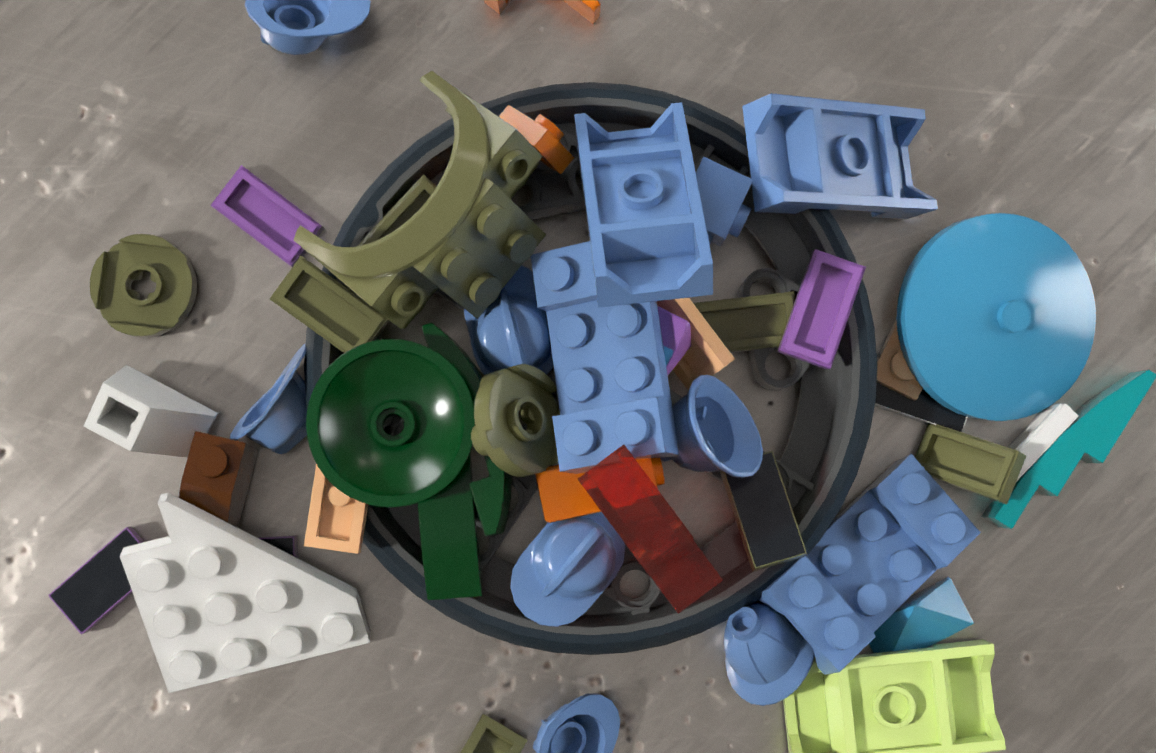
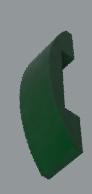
[421,322,512,536]
[418,451,483,600]

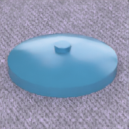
[896,213,1096,421]

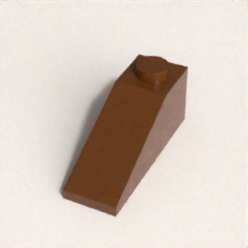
[179,431,258,528]

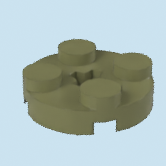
[90,234,197,338]
[471,364,560,477]

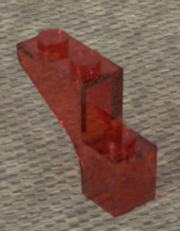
[578,444,723,614]

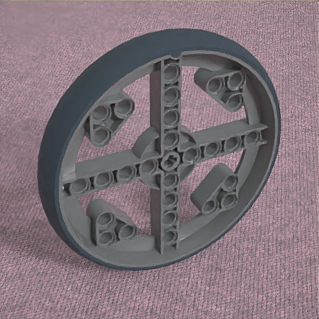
[304,82,877,655]

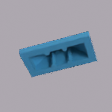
[868,577,974,653]

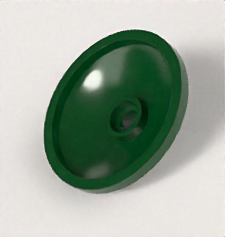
[306,339,475,507]

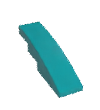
[981,370,1156,529]

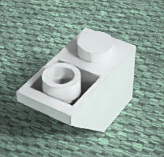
[83,365,218,458]

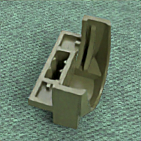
[293,71,547,329]

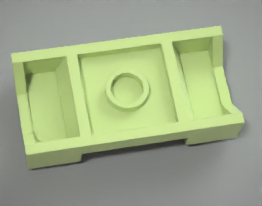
[783,639,1006,753]

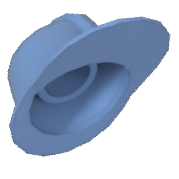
[245,0,371,55]
[464,265,553,375]
[230,343,307,455]
[510,512,625,627]

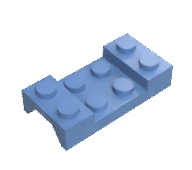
[742,93,938,219]
[574,102,713,308]
[531,241,679,474]
[759,454,981,675]

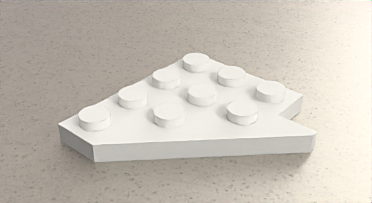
[120,493,371,693]

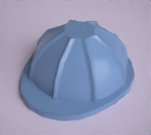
[533,694,620,753]

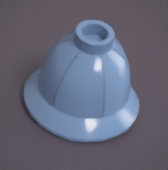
[660,375,763,478]
[723,602,815,706]

